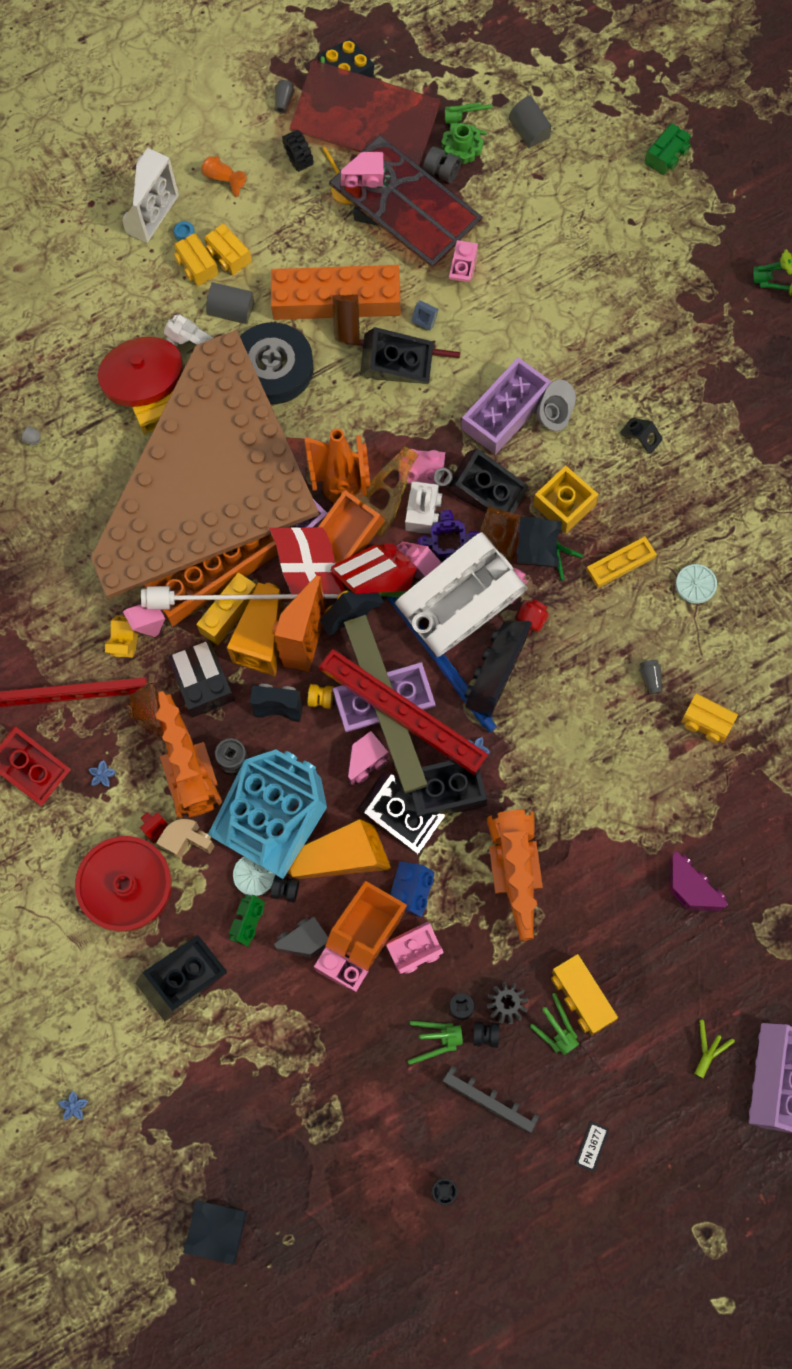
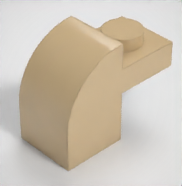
[156,819,215,859]

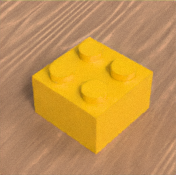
[533,465,598,534]

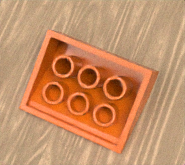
[272,575,327,672]

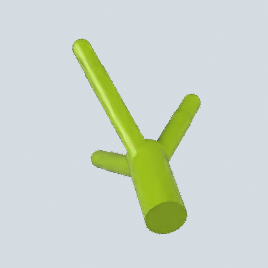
[694,1019,735,1078]

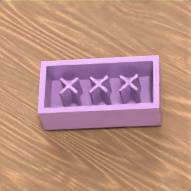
[462,357,552,455]

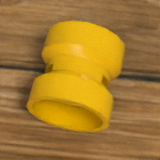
[308,684,334,709]

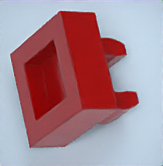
[140,812,168,844]

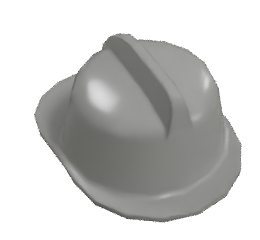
[536,379,576,431]

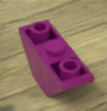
[670,851,728,912]

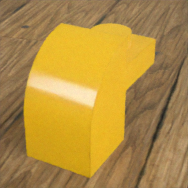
[105,615,138,658]

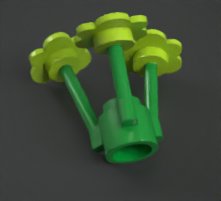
[753,249,792,296]

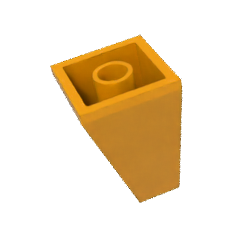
[227,582,281,676]
[288,819,391,879]

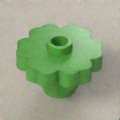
[442,123,484,164]

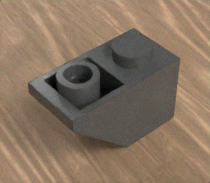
[274,917,328,958]

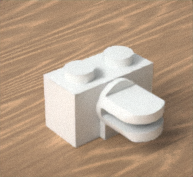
[405,481,442,534]

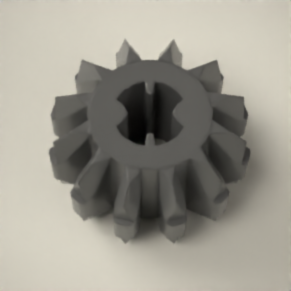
[487,982,528,1025]

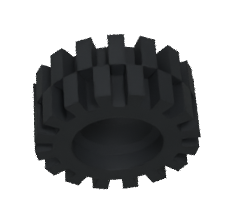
[282,129,314,172]

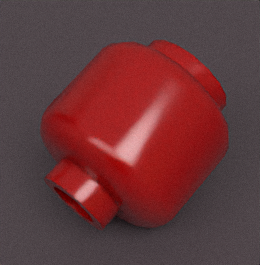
[515,598,549,634]

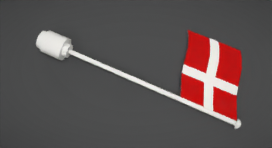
[141,527,345,610]

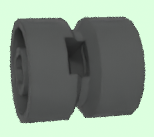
[423,146,461,183]
[215,738,248,776]

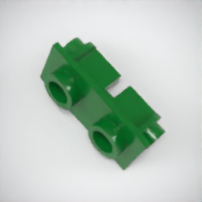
[228,894,265,947]

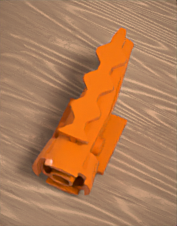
[305,428,371,504]
[156,691,222,818]
[487,810,543,941]

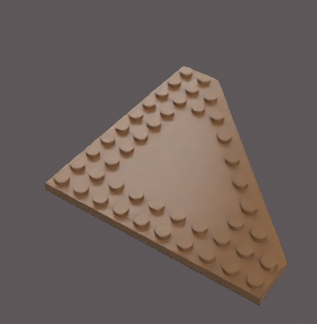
[91,330,319,599]

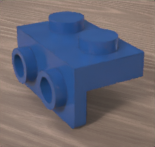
[390,861,434,917]

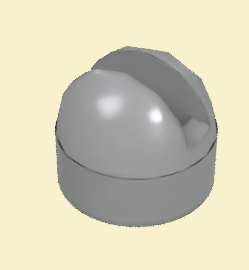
[21,426,40,446]
[434,468,453,486]

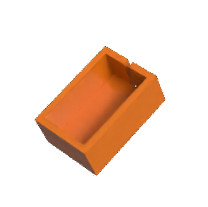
[318,490,385,564]
[325,881,407,971]

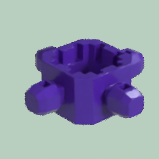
[417,510,479,561]

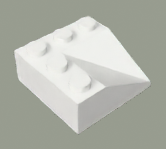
[122,148,179,243]

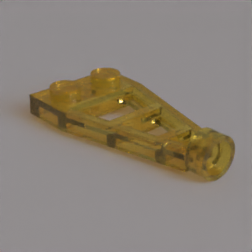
[355,446,419,538]

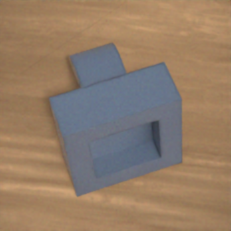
[411,300,439,331]

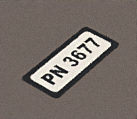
[576,1122,609,1172]

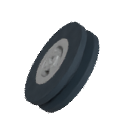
[240,322,314,404]

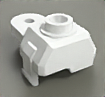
[164,315,213,346]

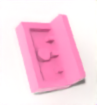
[399,449,445,485]
[386,922,444,974]

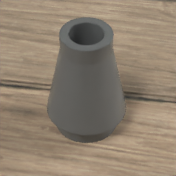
[275,80,295,114]
[639,659,663,695]

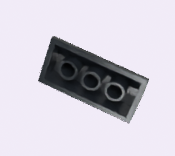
[464,621,532,718]

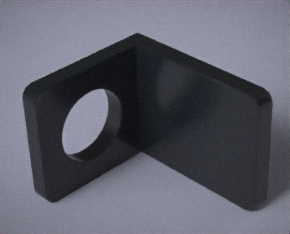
[620,418,663,454]

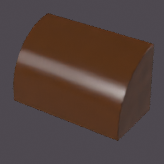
[332,295,360,344]

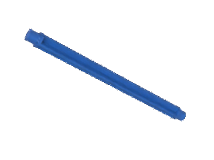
[387,596,497,733]

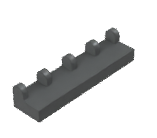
[443,1065,539,1134]

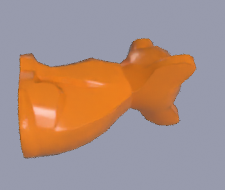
[201,156,247,197]

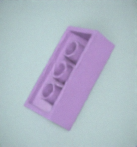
[333,662,436,732]
[749,1023,792,1134]

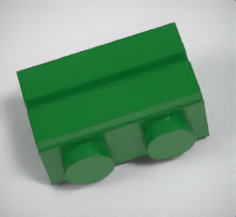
[645,123,691,175]

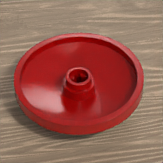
[98,337,184,407]
[75,836,172,932]

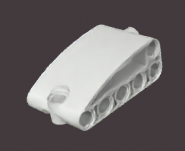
[395,532,528,657]

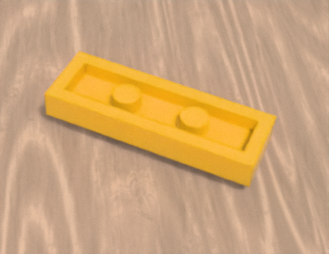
[586,537,657,588]

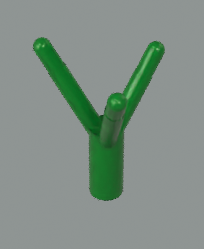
[556,541,583,581]

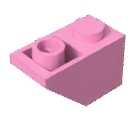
[341,152,384,188]
[449,240,478,282]
[397,541,441,579]
[348,731,389,786]
[314,947,369,992]

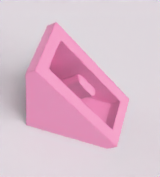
[123,605,165,637]

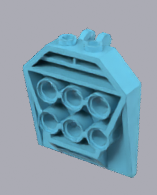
[208,750,327,879]

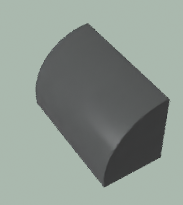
[508,95,551,148]
[206,282,255,324]

